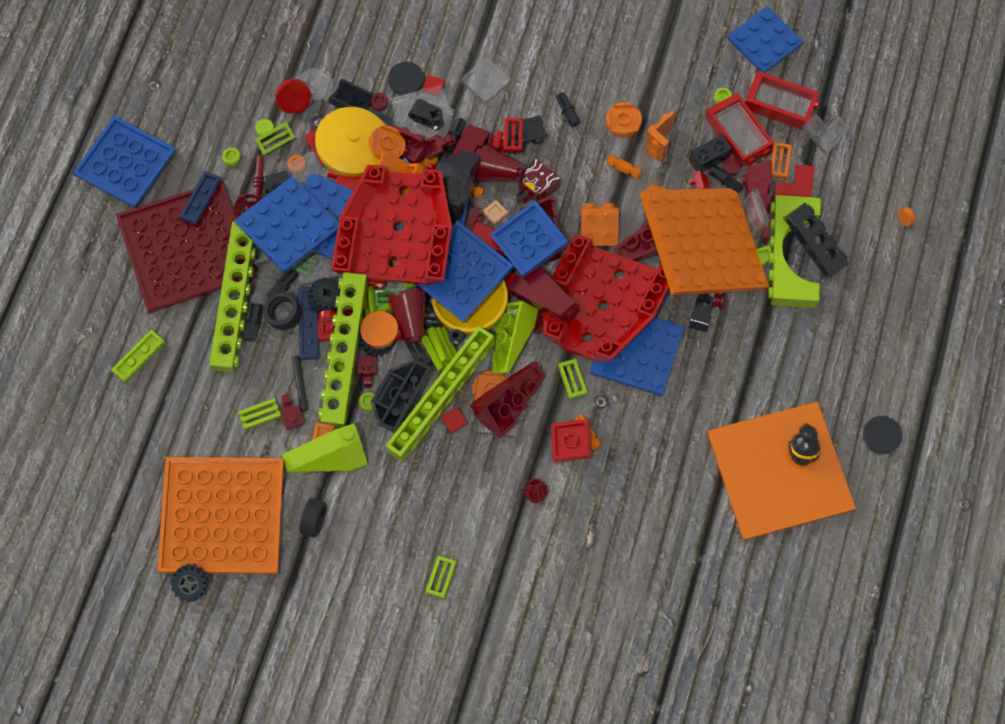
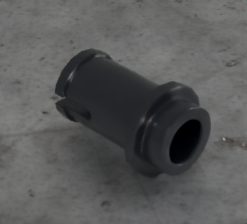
[448,329,464,346]

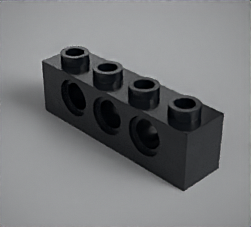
[783,202,849,279]

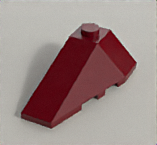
[742,160,772,244]
[614,222,659,262]
[470,361,545,438]

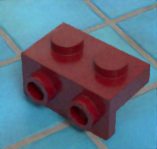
[394,126,429,163]

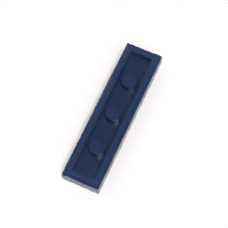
[298,287,319,360]

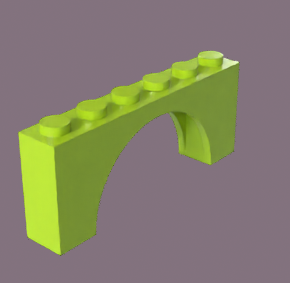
[768,195,821,308]

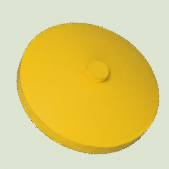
[315,107,384,177]
[432,280,508,334]

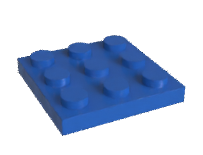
[727,6,804,73]
[490,200,569,278]

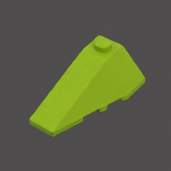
[492,301,538,375]
[282,423,368,473]

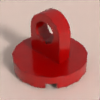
[275,79,311,114]

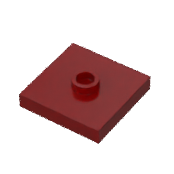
[551,419,592,463]

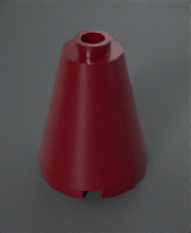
[474,144,526,181]
[388,289,425,343]

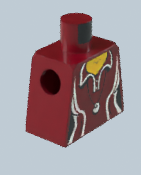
[516,158,561,204]

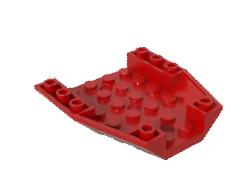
[331,164,452,285]
[543,233,669,362]

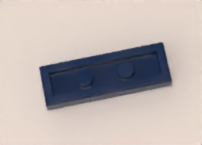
[179,171,222,226]

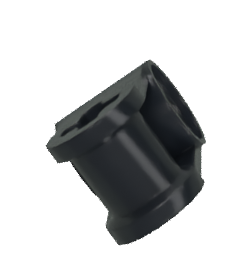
[408,99,444,130]
[689,294,713,332]

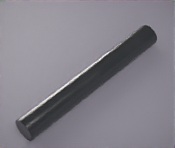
[292,356,308,412]

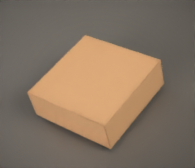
[483,200,509,226]

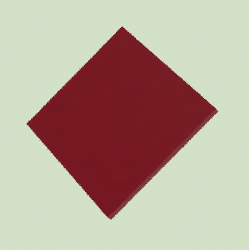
[116,180,257,314]

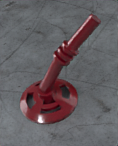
[234,156,264,219]

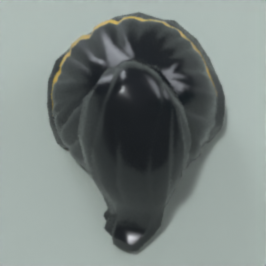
[788,423,821,466]

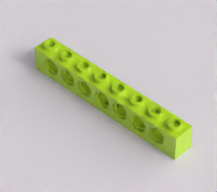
[209,222,256,373]
[318,272,368,427]
[385,326,495,463]

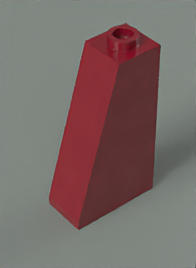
[506,266,580,324]

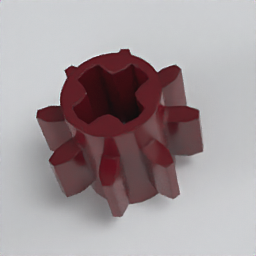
[523,479,549,503]

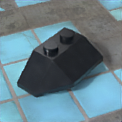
[436,150,481,226]
[371,359,432,434]

